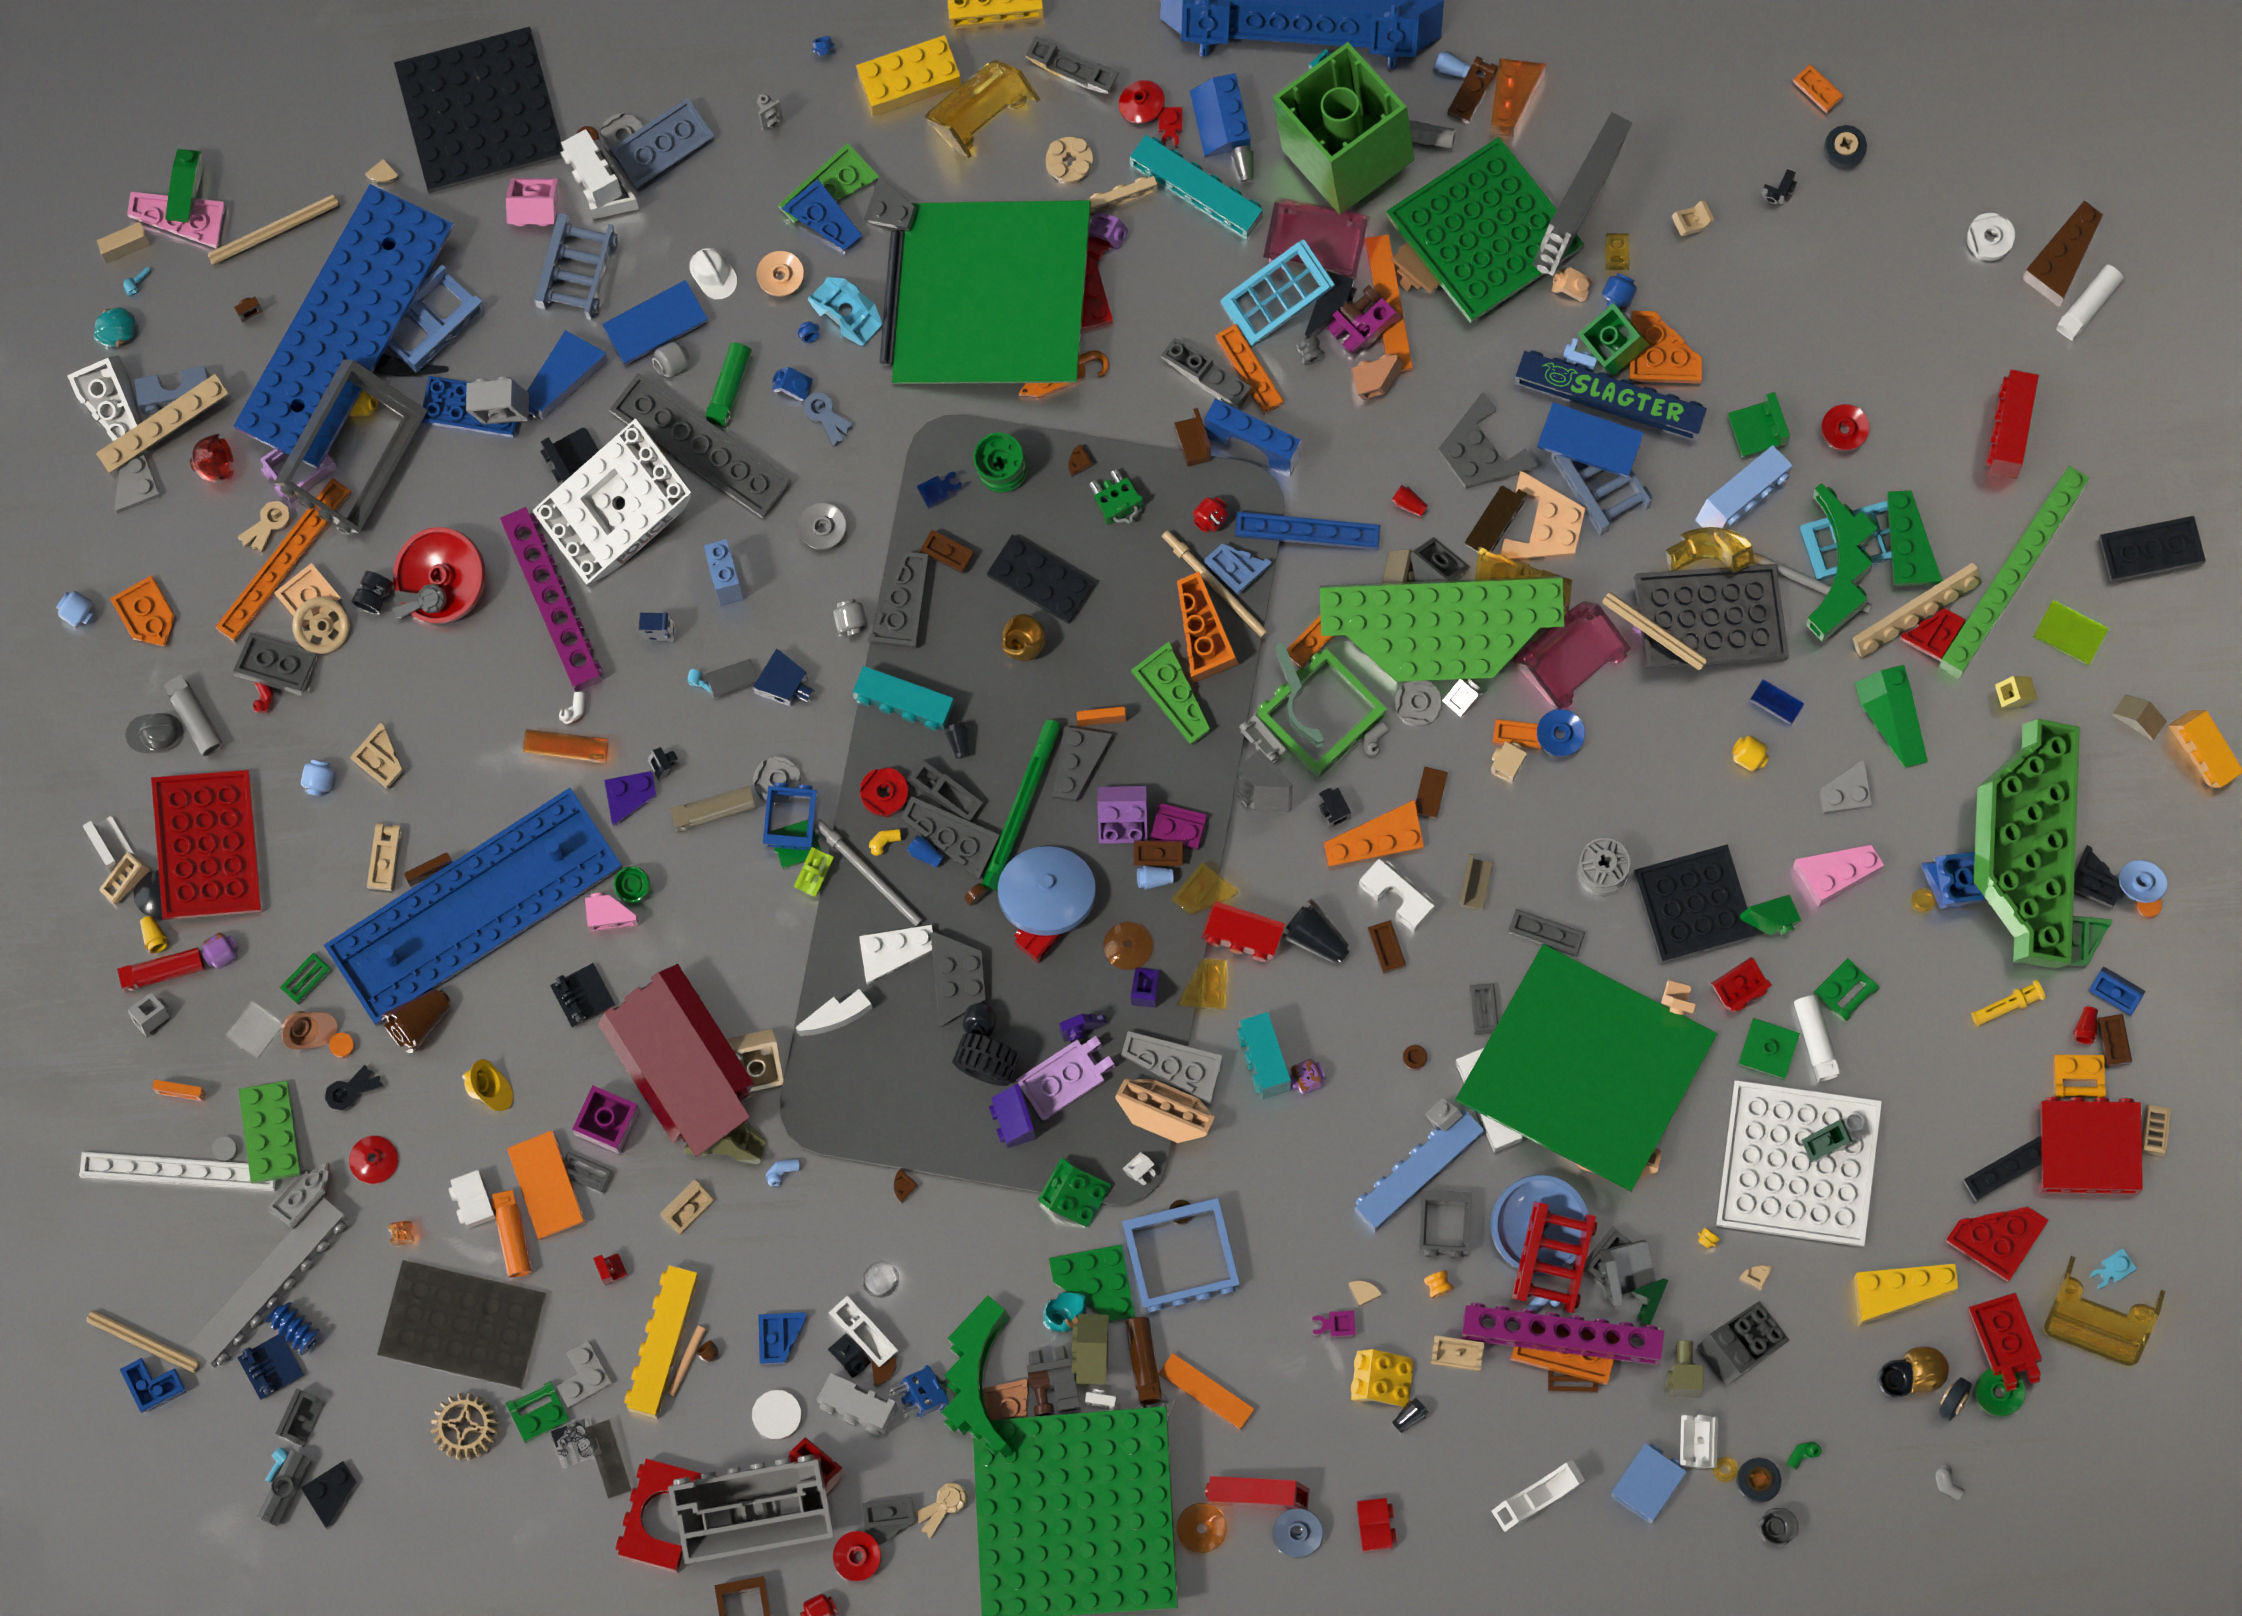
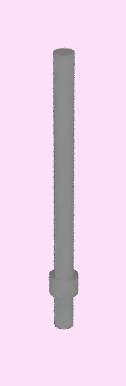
[1736,546,1872,613]
[814,819,923,927]

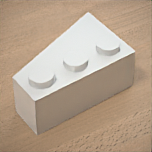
[560,129,622,209]

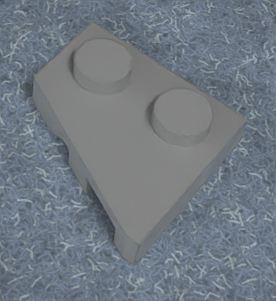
[114,452,160,513]

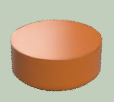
[2137,899,2162,918]
[329,1033,355,1058]

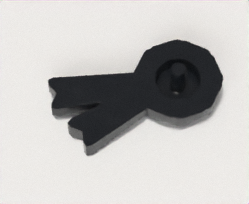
[325,1065,384,1111]

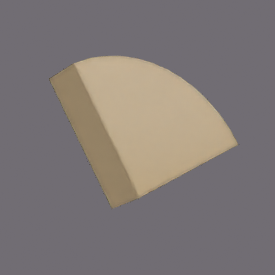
[365,159,399,183]
[1739,1265,1773,1290]
[1348,1281,1382,1307]

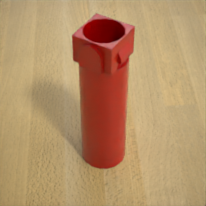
[117,947,205,993]

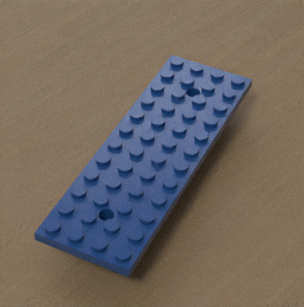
[233,184,454,469]
[324,788,623,1026]

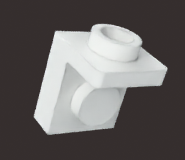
[1443,679,1484,717]

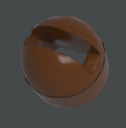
[697,1340,719,1362]

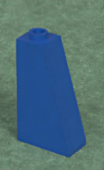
[527,330,608,419]

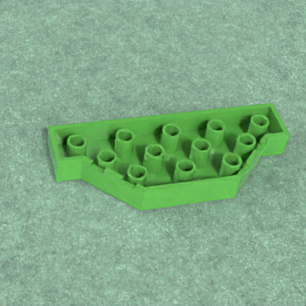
[1319,576,1564,682]
[1974,719,2080,969]

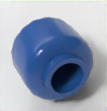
[1602,273,1637,308]

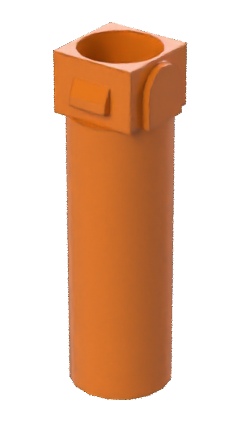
[491,1190,532,1278]

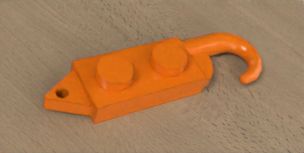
[1019,350,1109,400]

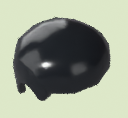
[1877,1360,1913,1398]

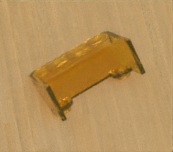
[925,60,1041,158]
[2044,1256,2166,1366]

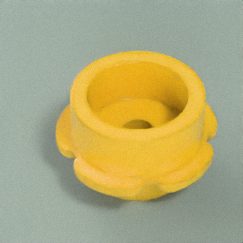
[1697,1227,1720,1249]

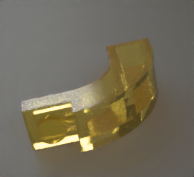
[1665,527,1754,573]

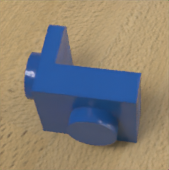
[772,367,813,401]

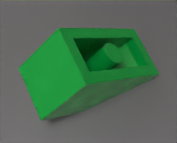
[1739,894,1802,936]

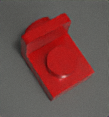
[593,1253,627,1286]

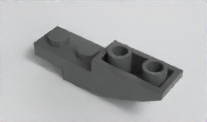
[1161,338,1253,409]

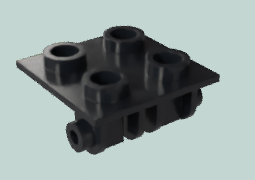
[550,963,615,1028]

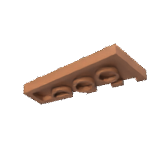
[983,1379,1029,1420]

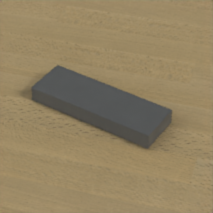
[1508,909,1586,957]

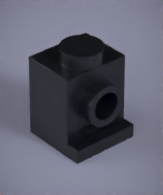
[1319,788,1351,829]

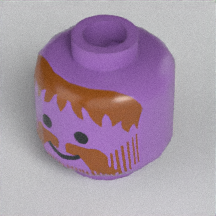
[200,933,238,969]
[1289,1059,1326,1094]

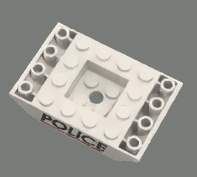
[532,419,693,585]

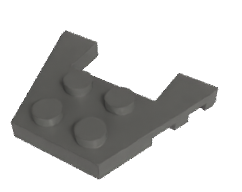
[1438,392,1538,489]

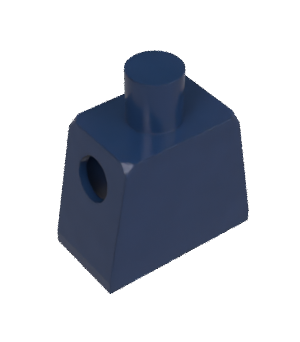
[753,649,815,706]

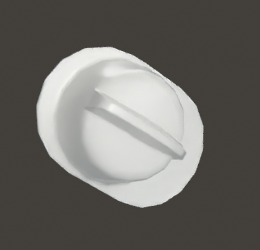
[689,248,737,299]

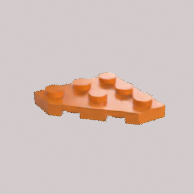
[1629,310,1702,384]

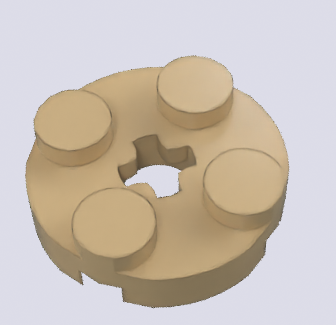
[1046,137,1093,184]

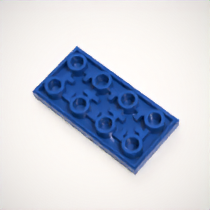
[602,280,709,366]
[421,376,517,438]
[1537,402,1644,478]

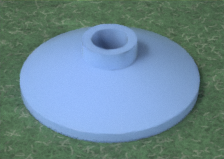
[2119,860,2167,903]

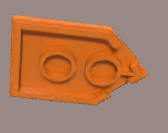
[109,575,175,647]

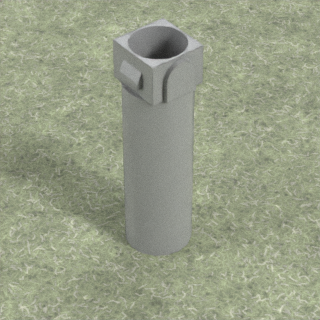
[163,674,223,756]

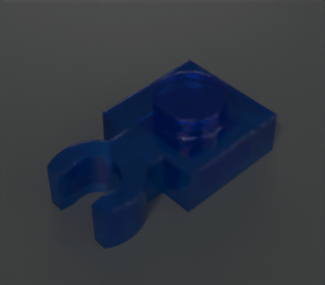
[917,472,962,509]

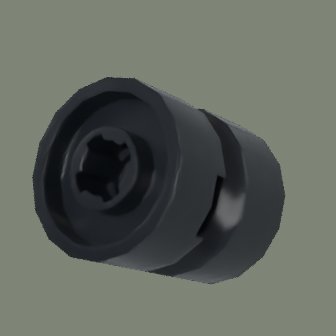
[351,571,393,615]

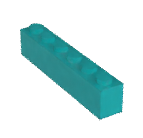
[1129,134,1263,239]

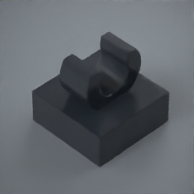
[647,747,678,780]

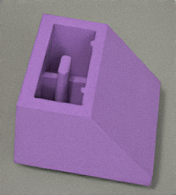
[1097,786,1147,844]

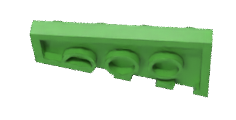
[778,143,880,224]
[1131,642,1210,745]

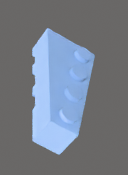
[1696,445,1793,540]

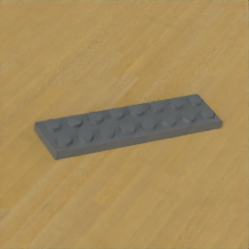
[609,373,791,519]

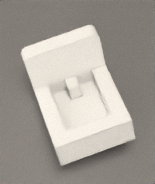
[1085,1389,1121,1411]

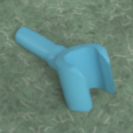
[123,267,151,296]
[687,669,711,693]
[265,1448,288,1483]

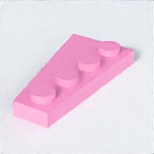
[127,192,225,249]

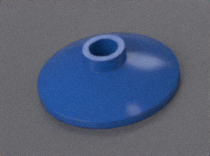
[1537,709,1585,757]

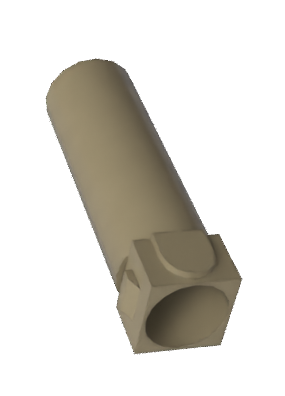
[670,786,756,833]

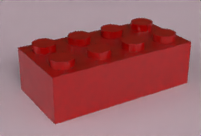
[1986,369,2039,479]

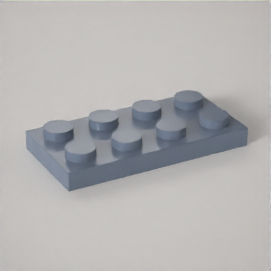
[610,97,714,189]

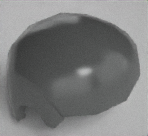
[1758,1508,1799,1546]

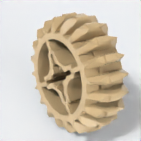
[431,1393,498,1460]

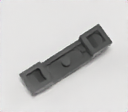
[1025,36,1119,94]

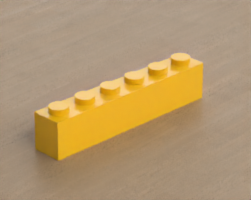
[624,1265,699,1419]

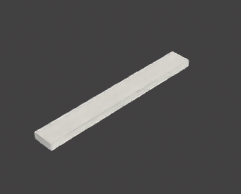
[79,1152,277,1191]

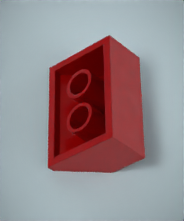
[1201,901,1286,962]

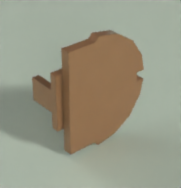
[1391,243,1441,293]

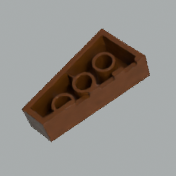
[2022,200,2103,308]

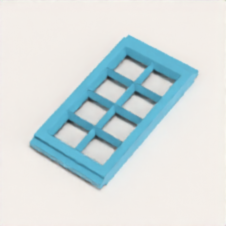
[1220,239,1335,347]
[1799,501,1891,580]

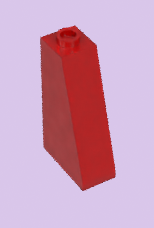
[1205,1476,1310,1511]

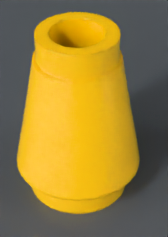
[140,916,168,954]

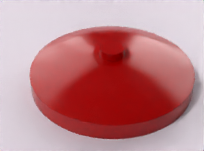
[393,527,486,624]

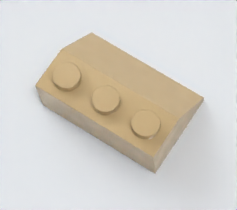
[726,1029,784,1092]

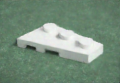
[859,925,933,985]

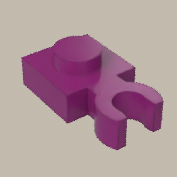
[1312,1310,1356,1338]

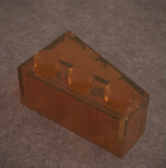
[1490,58,1546,137]

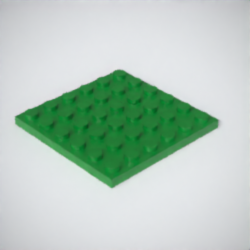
[1385,137,1585,323]

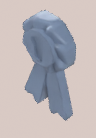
[804,392,852,446]

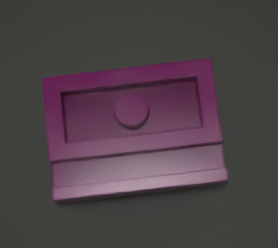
[1151,803,1207,850]

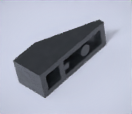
[1304,271,1357,340]

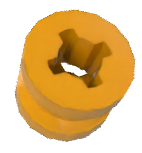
[1424,1270,1454,1298]

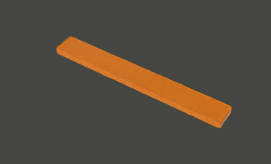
[215,478,352,642]

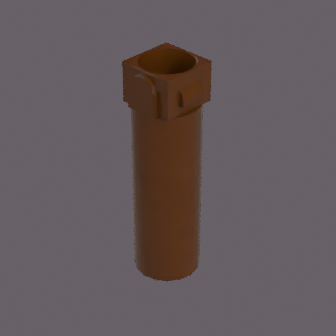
[1125,1317,1162,1406]

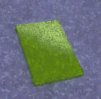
[2033,600,2109,666]

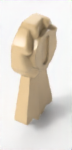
[238,501,290,552]
[914,1483,967,1538]

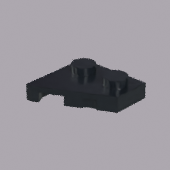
[2074,845,2121,909]
[301,1461,357,1529]

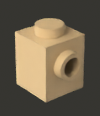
[1491,742,1527,783]

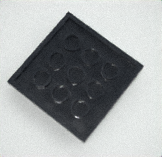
[1634,844,1756,964]

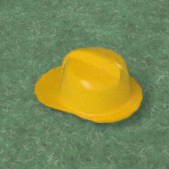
[462,1059,513,1112]

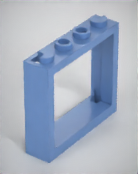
[1122,1198,1240,1312]

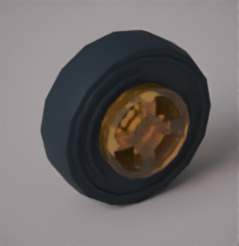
[1736,1457,1782,1503]

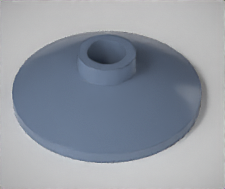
[1273,1508,1323,1557]

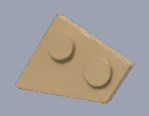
[350,723,403,789]

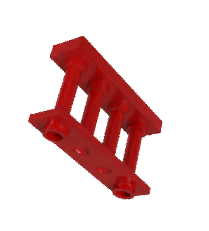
[1511,1202,1598,1313]

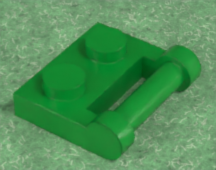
[1813,958,1880,1023]
[506,1381,570,1443]

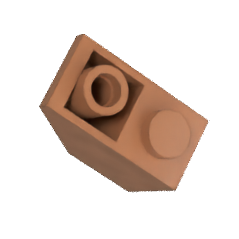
[1351,354,1404,400]

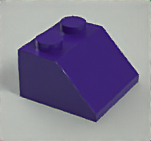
[989,1084,1035,1148]

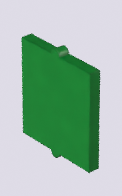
[771,819,822,869]

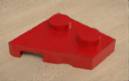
[1900,608,1966,662]

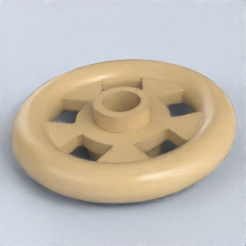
[292,597,350,654]

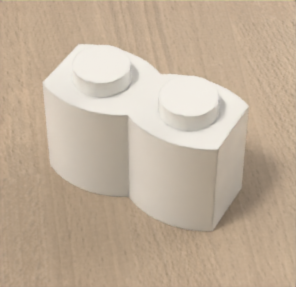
[448,1170,496,1229]

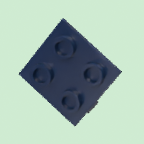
[237,1334,304,1400]

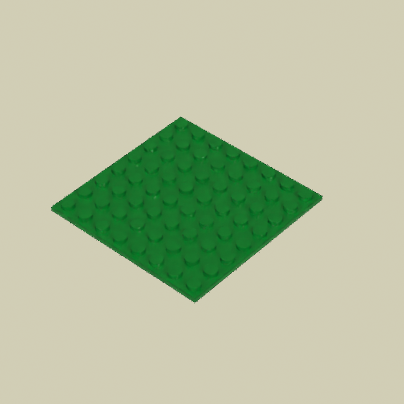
[892,200,1091,384]
[1455,944,1718,1192]
[973,1406,1178,1616]

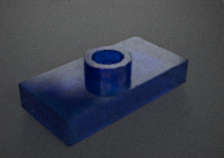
[1750,679,1804,725]

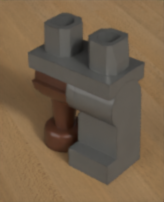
[1027,1346,1081,1416]

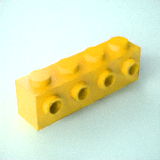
[948,0,1044,28]

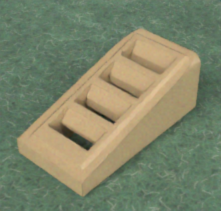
[99,851,151,904]
[2142,1104,2171,1157]

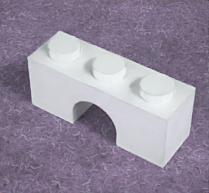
[1359,859,1434,932]

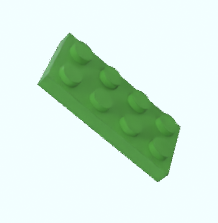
[238,1081,301,1184]

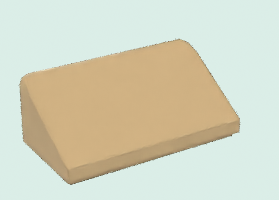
[660,1180,715,1234]

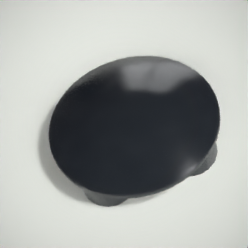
[134,870,162,918]

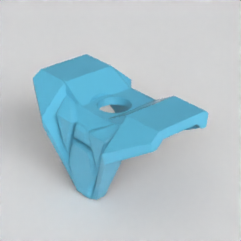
[808,277,883,346]

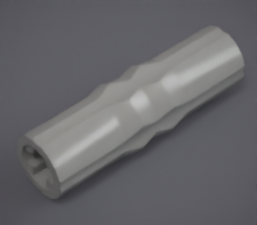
[1409,121,1456,149]

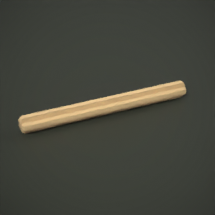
[208,195,339,264]

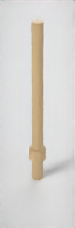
[1162,530,1268,638]

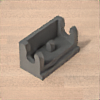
[1583,1226,1632,1285]
[275,1388,325,1448]

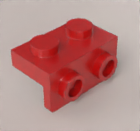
[1711,957,1772,1011]

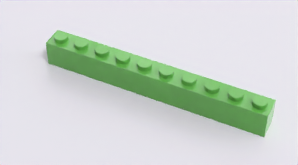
[1939,466,2090,679]

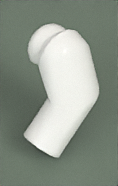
[559,692,586,724]

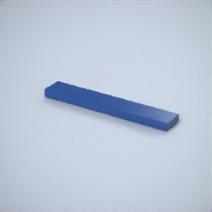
[1235,512,1380,550]

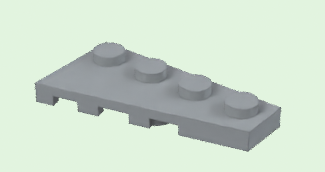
[1121,1031,1223,1104]

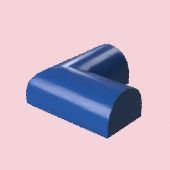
[120,1358,187,1414]

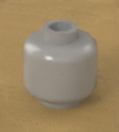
[652,342,689,377]
[833,599,867,636]

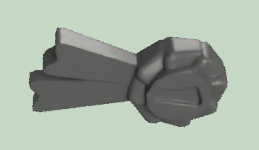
[392,584,447,620]

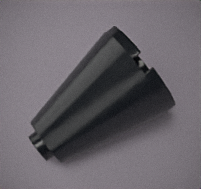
[1281,898,1350,963]

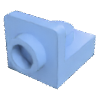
[1563,338,1597,372]

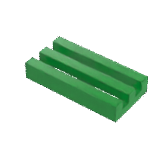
[279,952,332,1005]

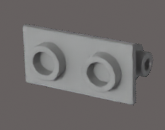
[757,94,783,131]
[1239,714,1287,764]

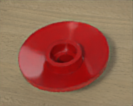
[1119,80,1165,124]
[1821,404,1870,451]
[349,1136,398,1184]
[833,1531,881,1581]

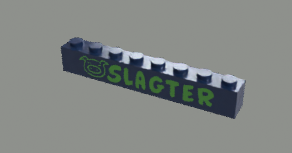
[1514,350,1707,442]

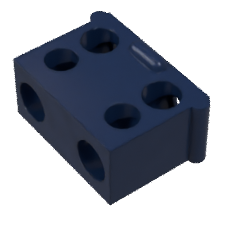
[639,612,675,642]

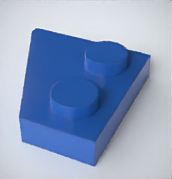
[758,1312,807,1365]

